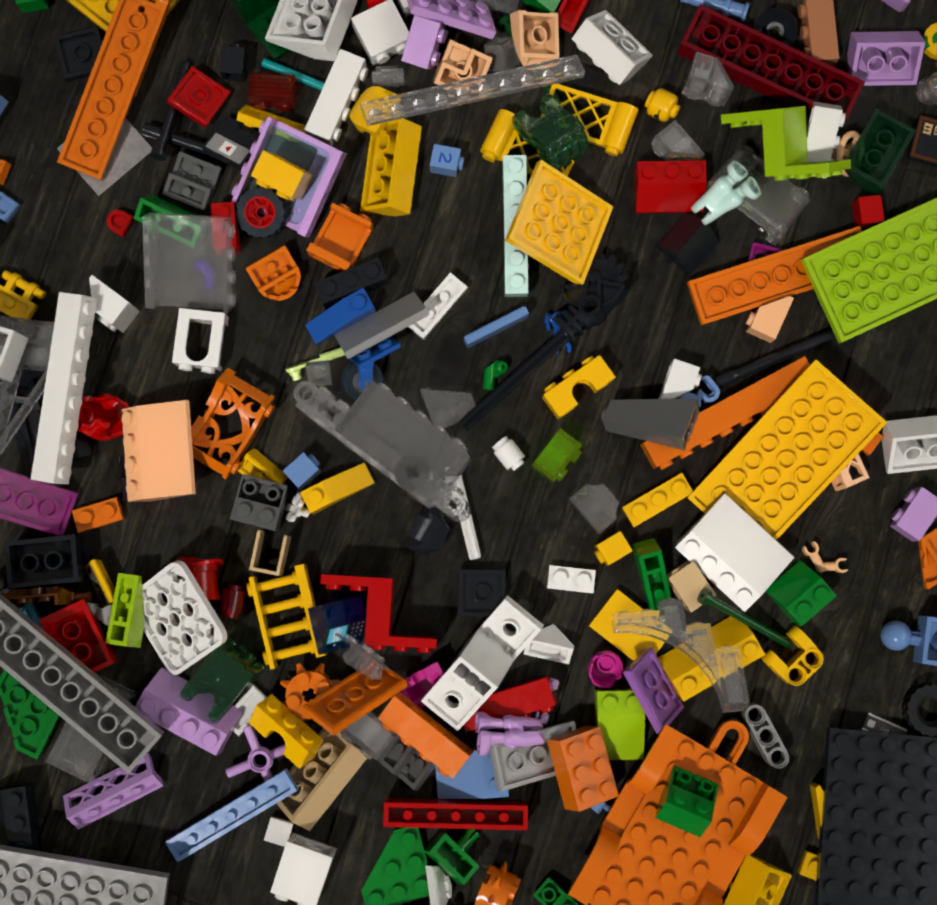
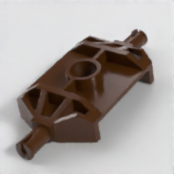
[1,586,92,609]

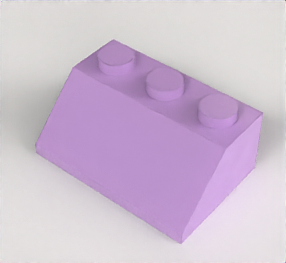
[847,31,925,86]

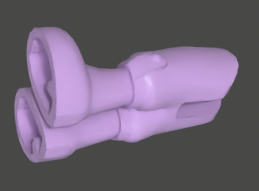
[475,711,544,756]

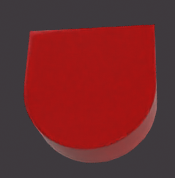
[107,210,135,238]

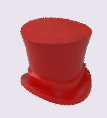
[177,556,224,600]

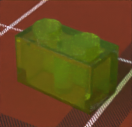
[531,428,582,483]

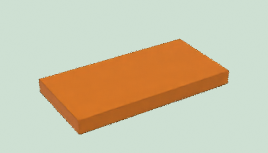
[302,659,407,735]

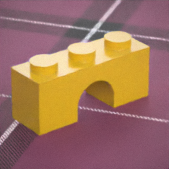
[542,355,616,420]
[249,694,323,769]

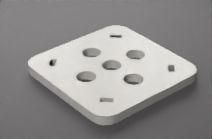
[142,560,227,675]

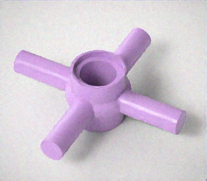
[226,725,285,781]

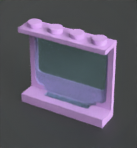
[231,116,347,237]

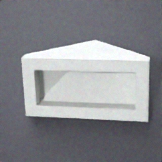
[524,624,574,664]

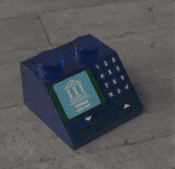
[308,595,366,655]

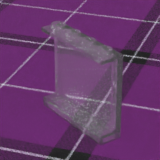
[142,212,236,314]

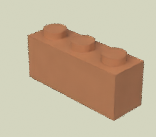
[798,0,839,67]

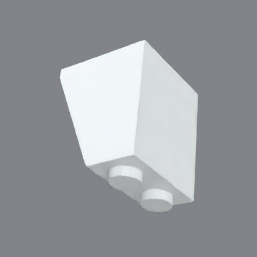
[270,833,337,905]

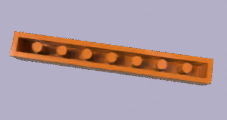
[640,356,810,470]

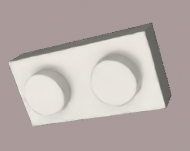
[547,565,596,593]

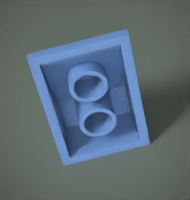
[435,747,509,799]

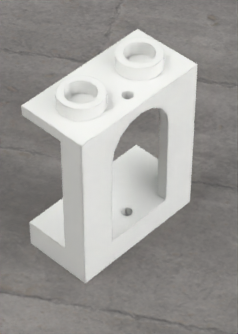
[172,308,229,374]

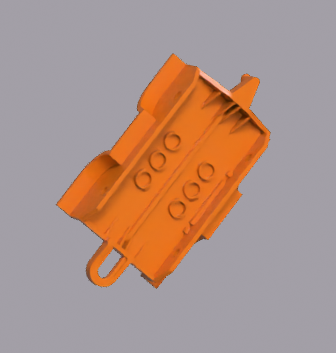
[568,720,788,905]

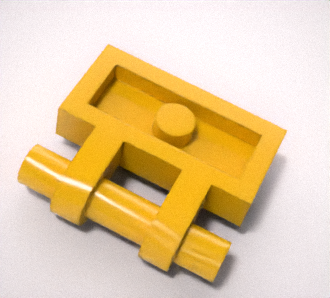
[0,270,46,326]

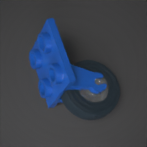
[341,336,401,401]

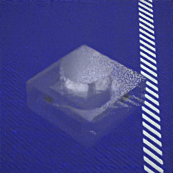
[306,360,333,387]

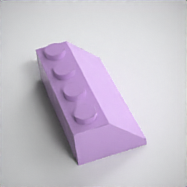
[135,667,244,756]

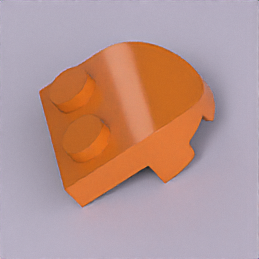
[245,245,301,301]

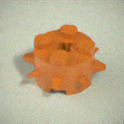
[280,663,341,721]
[474,862,521,905]

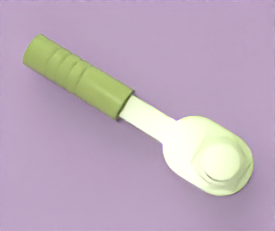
[285,347,345,381]

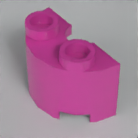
[401,661,444,708]

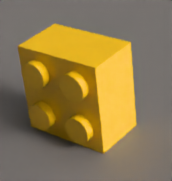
[251,150,314,201]

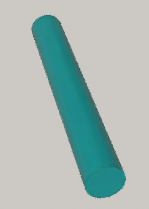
[261,58,325,91]

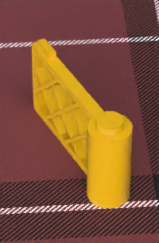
[538,82,638,156]
[480,109,580,176]

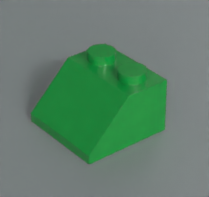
[766,560,837,626]

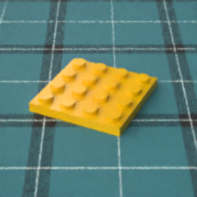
[505,160,613,285]

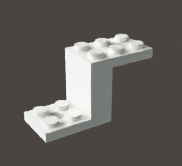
[421,595,544,732]

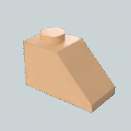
[745,296,794,343]

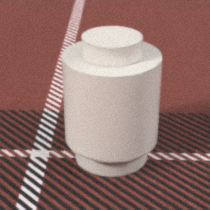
[492,436,525,471]

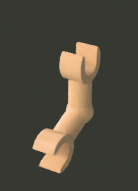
[802,541,848,573]

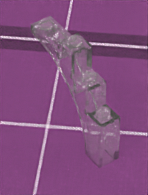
[612,598,750,713]

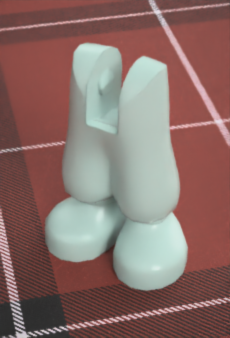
[691,160,761,226]

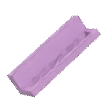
[63,753,164,829]

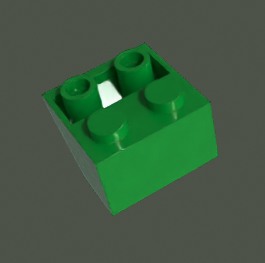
[655,765,718,837]

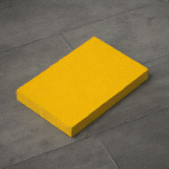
[588,589,673,661]

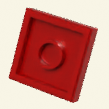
[167,66,231,128]

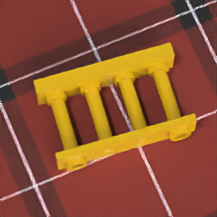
[247,564,328,670]

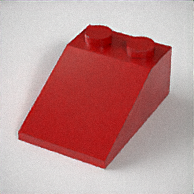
[39,599,118,672]

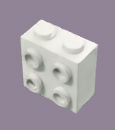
[351,0,409,65]

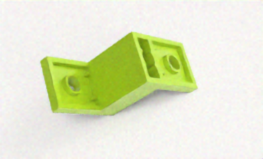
[721,106,851,181]

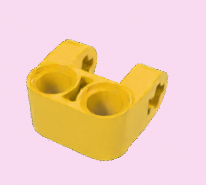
[761,625,824,686]

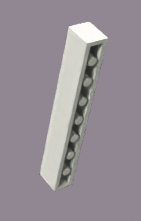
[31,292,97,484]

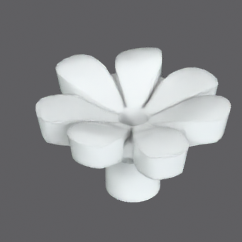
[285,493,310,522]

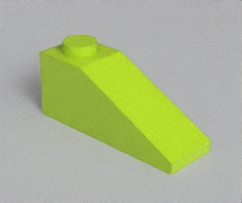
[105,573,145,648]

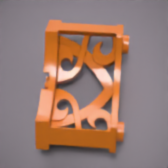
[191,368,275,479]

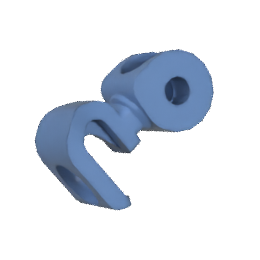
[679,376,720,407]

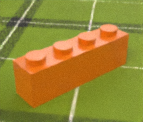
[378,692,474,779]

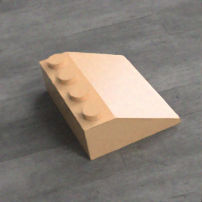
[122,400,196,502]

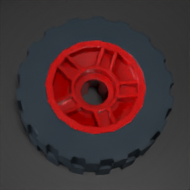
[235,187,289,238]

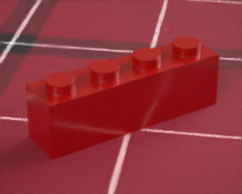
[463,675,557,734]

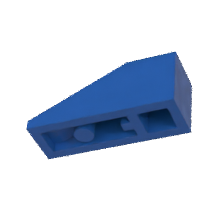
[305,288,376,345]

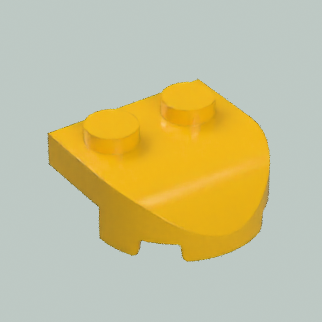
[350,86,402,137]

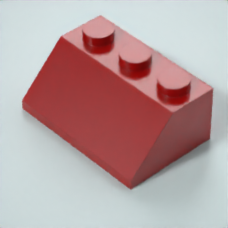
[634,160,707,214]

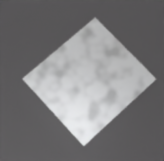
[57,119,152,196]

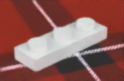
[408,273,468,340]

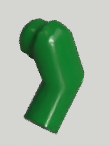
[483,360,508,391]

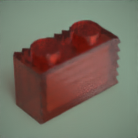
[248,73,297,111]

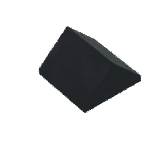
[655,212,719,276]

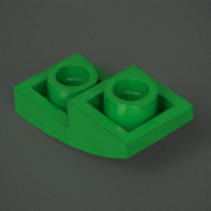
[533,877,580,905]

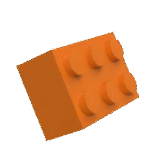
[547,725,619,812]

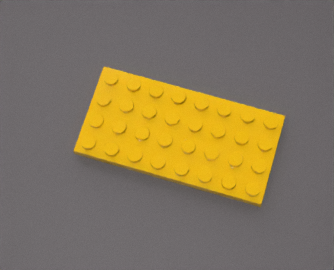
[687,359,888,540]

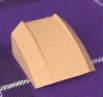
[510,10,560,69]

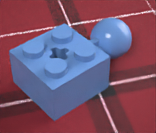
[880,616,937,666]

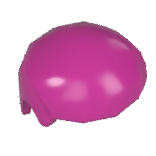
[588,650,623,688]

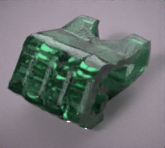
[512,94,591,171]
[180,638,265,724]

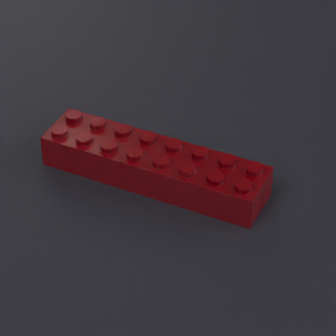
[677,4,865,130]

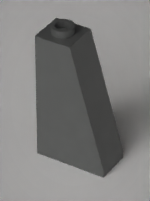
[601,398,700,450]

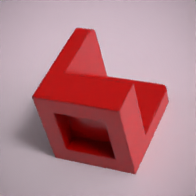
[852,195,885,229]

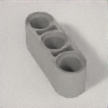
[740,702,789,769]

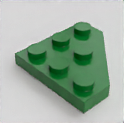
[0,670,60,760]
[361,827,429,905]

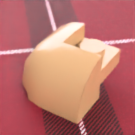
[433,39,493,94]

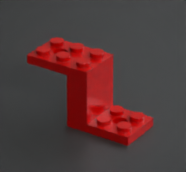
[320,574,438,653]

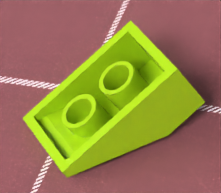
[594,688,645,760]

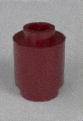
[219,584,246,619]

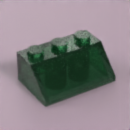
[844,108,916,195]

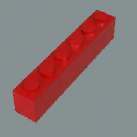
[383,798,528,830]

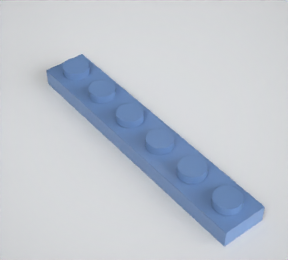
[165,768,299,862]

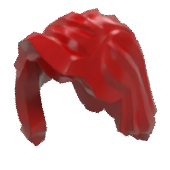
[77,394,130,441]

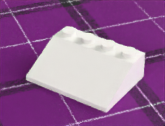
[265,0,358,61]
[675,493,794,612]

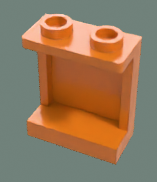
[306,203,374,272]

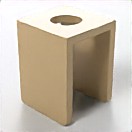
[249,530,291,576]
[667,561,717,613]

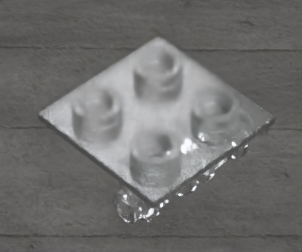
[335,633,391,680]

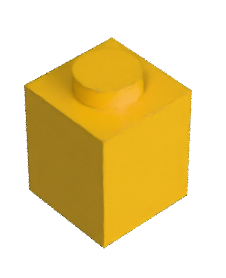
[594,531,632,566]

